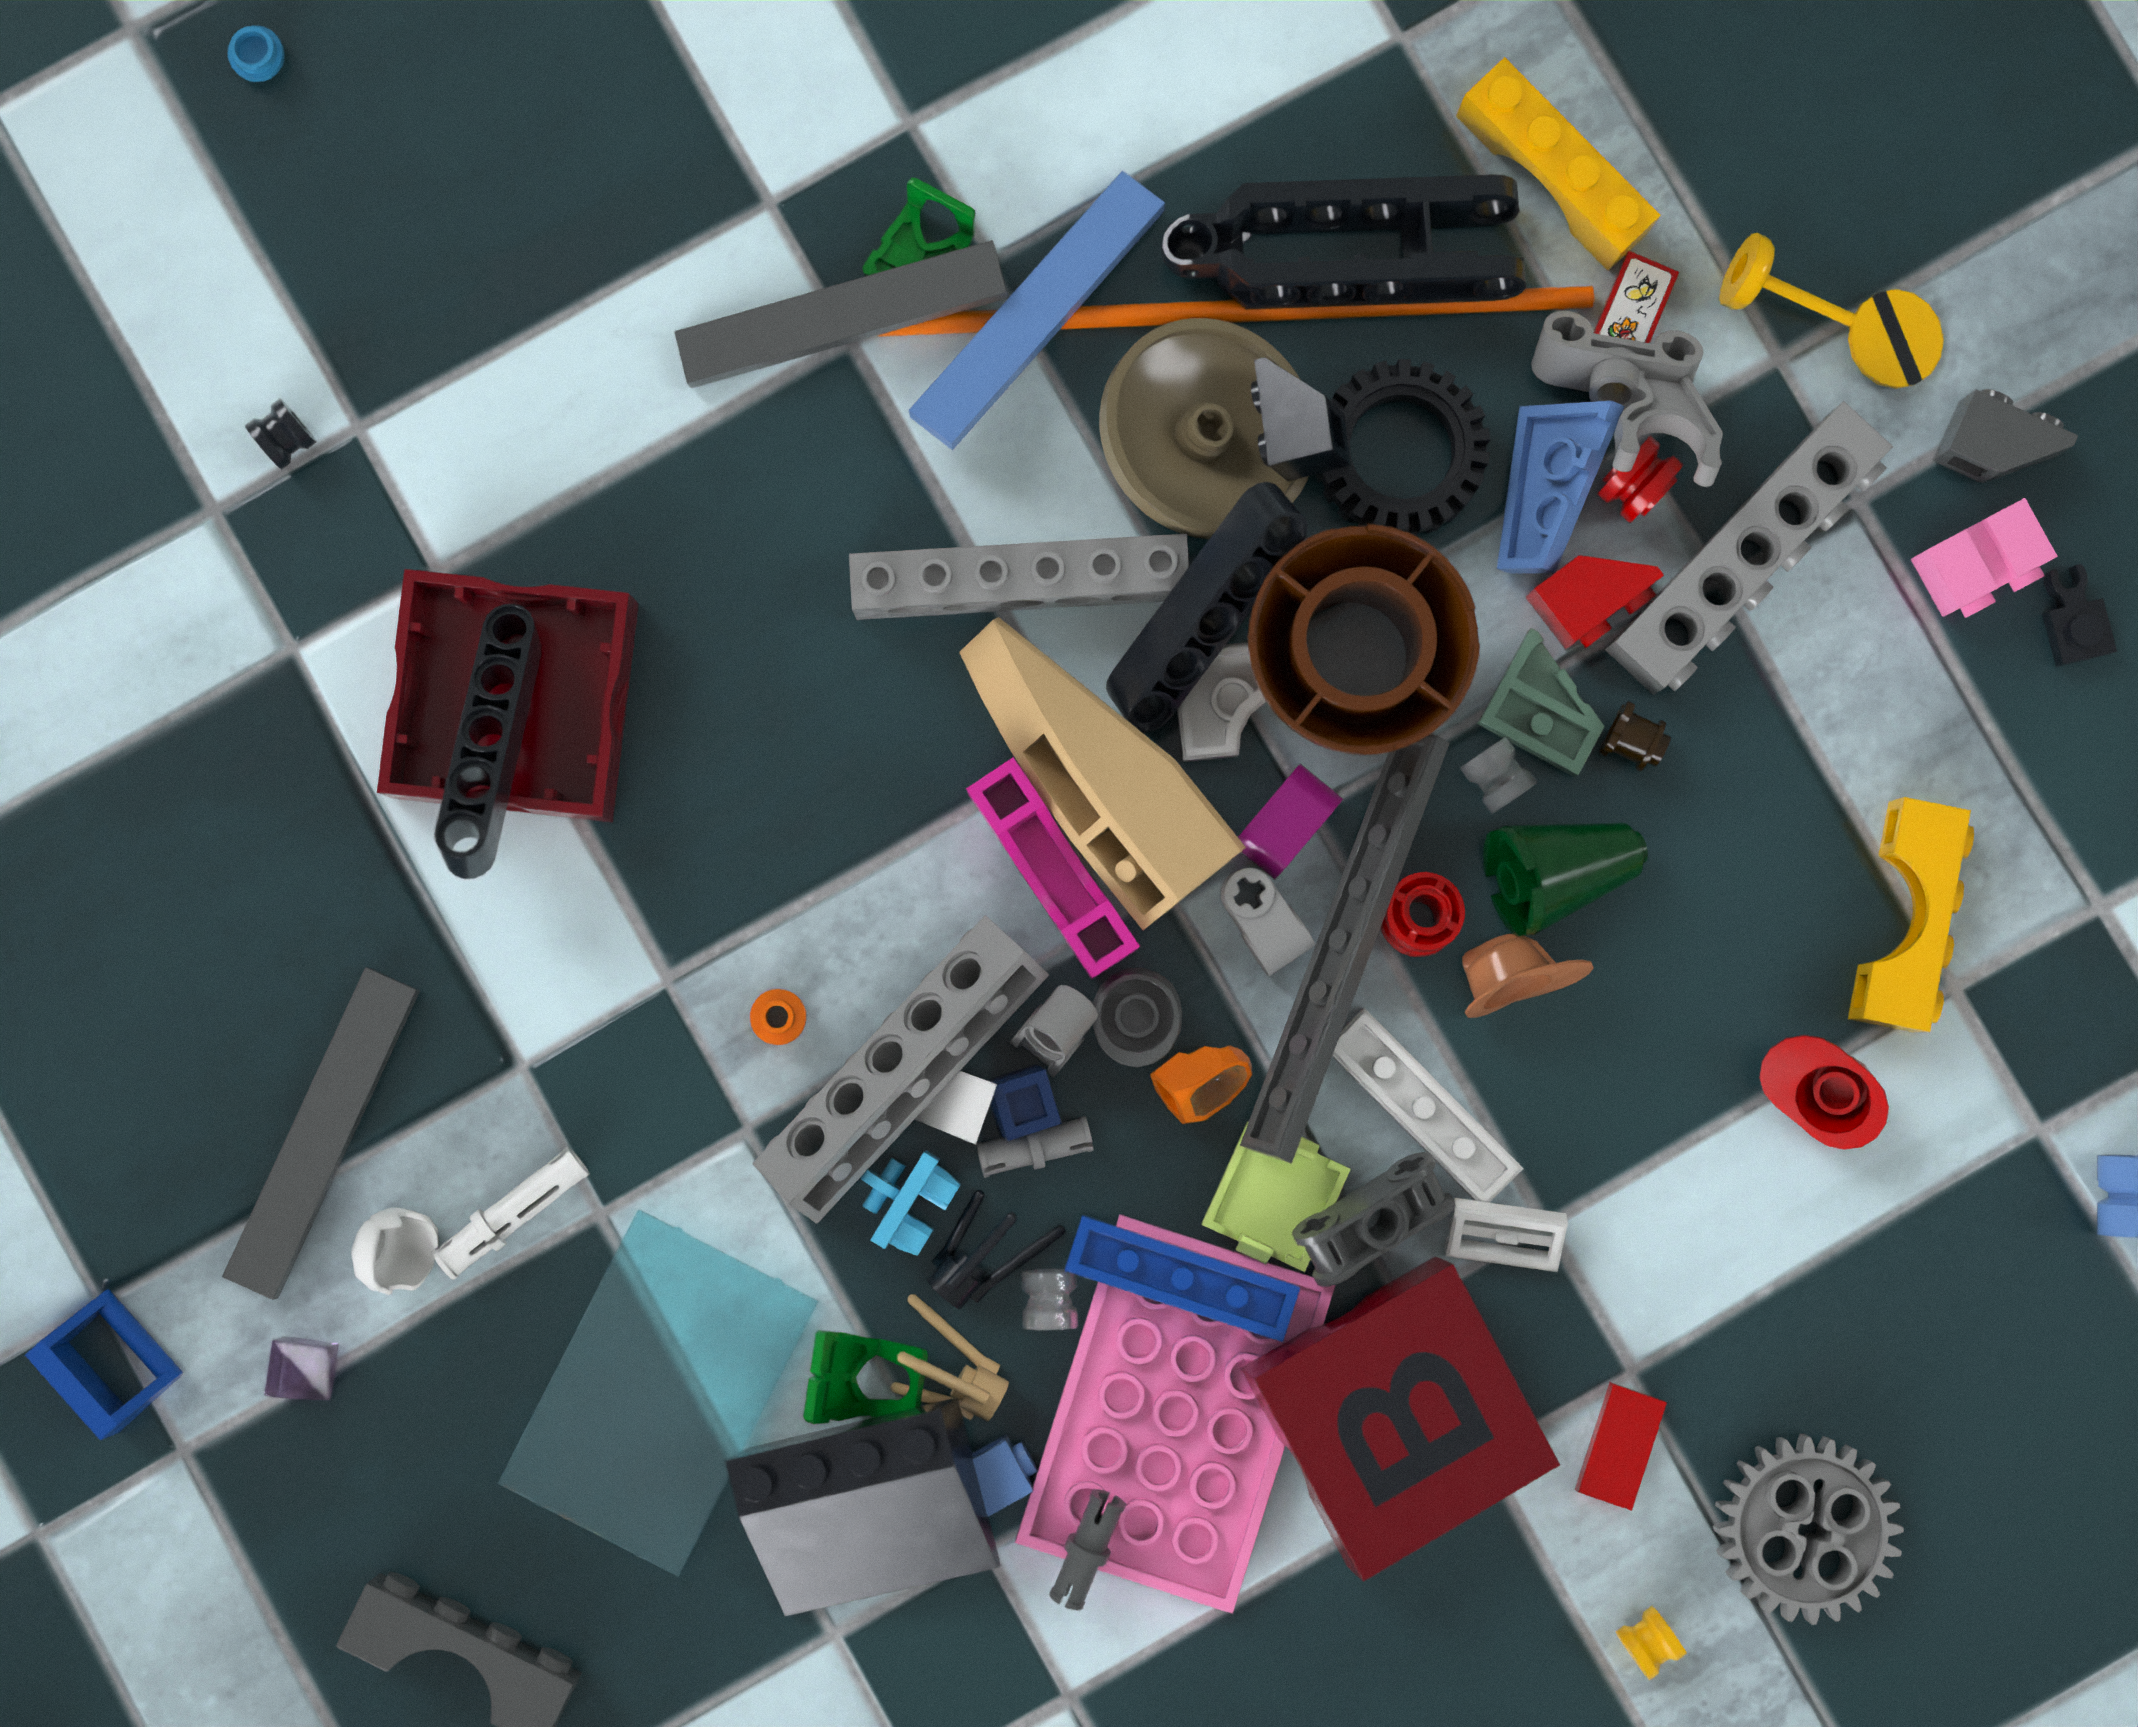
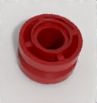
[1597,435,1684,523]
[1380,872,1465,957]

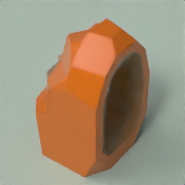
[1150,1045,1252,1124]

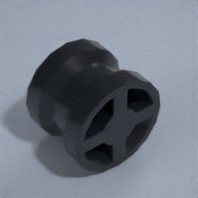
[245,398,317,470]

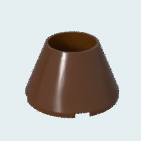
[1248,524,1480,755]

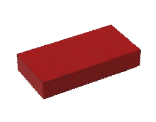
[1575,1382,1667,1511]

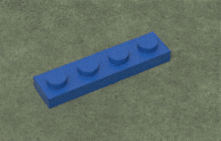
[1065,1215,1301,1342]

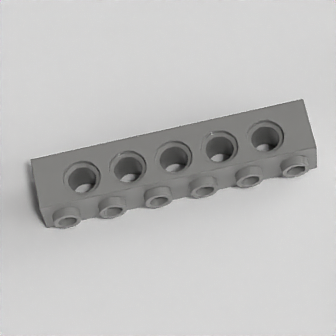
[1605,401,1893,695]
[849,534,1189,620]
[752,915,1049,1224]

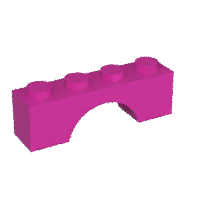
[966,757,1140,980]

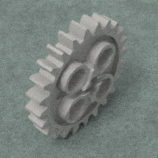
[1713,1434,1904,1625]

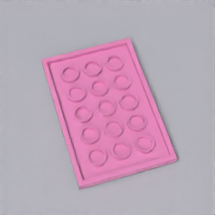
[1015,1214,1336,1614]

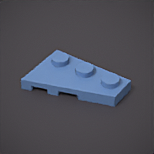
[1497,400,1625,574]

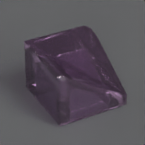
[264,1336,339,1401]

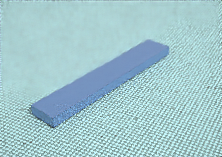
[909,170,1165,451]

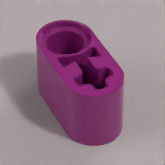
[1238,763,1343,880]

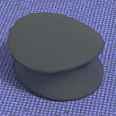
[1093,967,1183,1067]

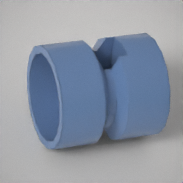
[2097,1155,2138,1238]

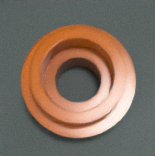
[750,989,807,1045]

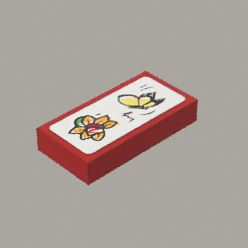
[1593,251,1679,343]

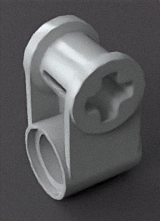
[1221,868,1316,976]
[1010,985,1098,1078]

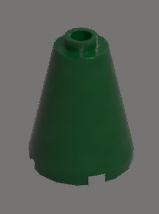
[1483,823,1648,936]

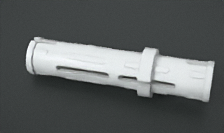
[431,1146,590,1280]

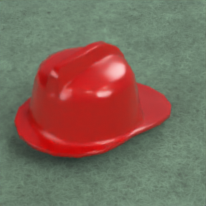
[1760,1035,1889,1150]

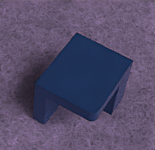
[986,1064,1062,1141]

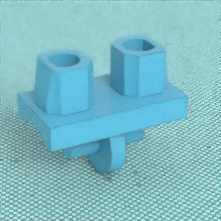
[860,1150,961,1256]

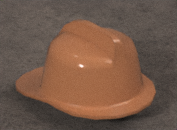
[1462,934,1594,1018]

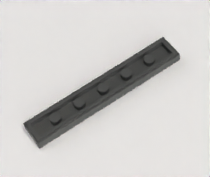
[674,240,1009,388]
[222,967,420,1300]

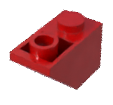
[1526,555,1664,650]

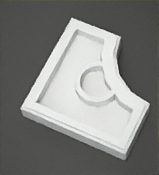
[1177,642,1266,762]

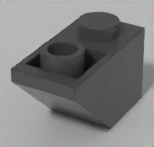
[1932,389,2079,484]

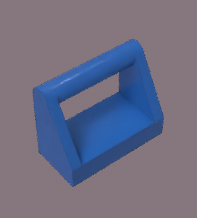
[25,1289,183,1440]

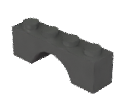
[336,1572,583,1727]

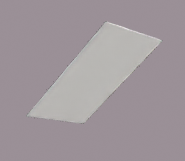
[915,1071,997,1144]

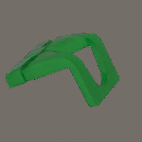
[862,177,975,276]
[803,1330,928,1424]

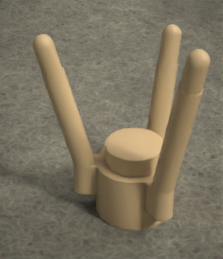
[891,1294,1009,1422]

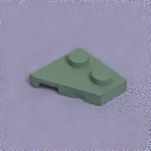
[1477,628,1605,777]

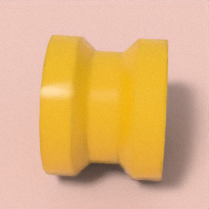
[1615,1606,1687,1680]

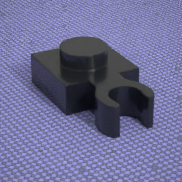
[2042,564,2117,667]

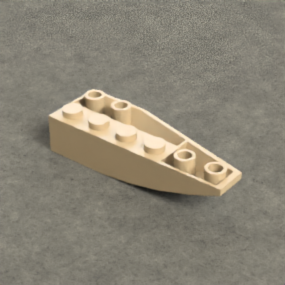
[959,617,1246,930]

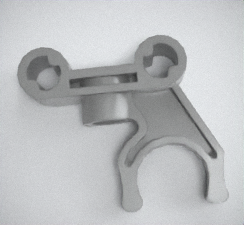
[1531,311,1723,487]

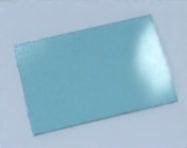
[497,1209,819,1577]

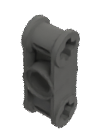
[1292,1152,1455,1287]

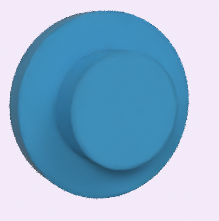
[228,26,285,82]

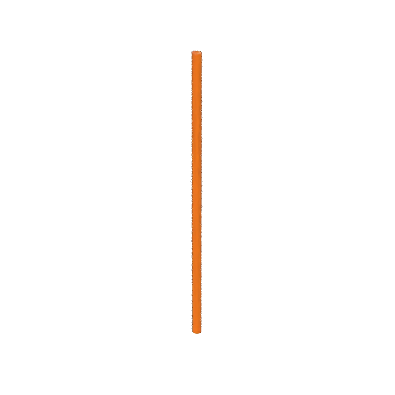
[878,286,1594,337]

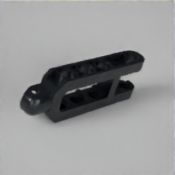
[1162,174,1526,310]

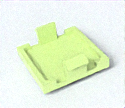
[1201,1121,1351,1272]

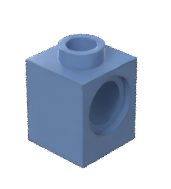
[972,1434,1038,1517]

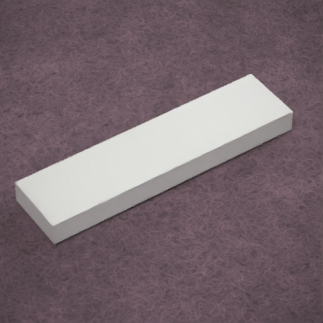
[1332,1008,1523,1203]

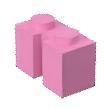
[1911,498,2058,618]

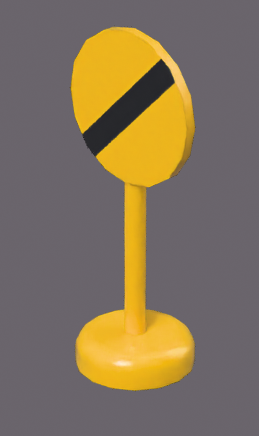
[1719,233,1944,389]

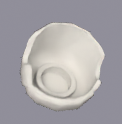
[351,1207,439,1295]

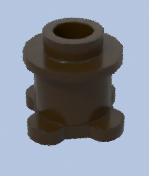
[1598,701,1671,772]

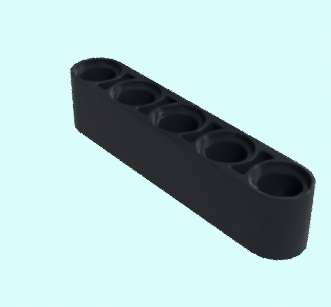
[1106,482,1308,733]
[435,604,542,879]

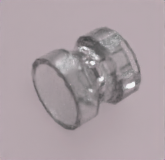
[1460,737,1538,814]
[1021,1268,1078,1330]

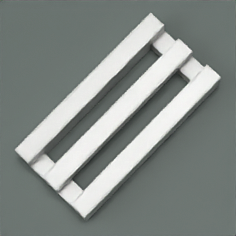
[1444,1198,1568,1272]

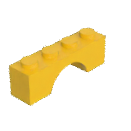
[1456,57,1661,271]
[1848,797,1974,1033]

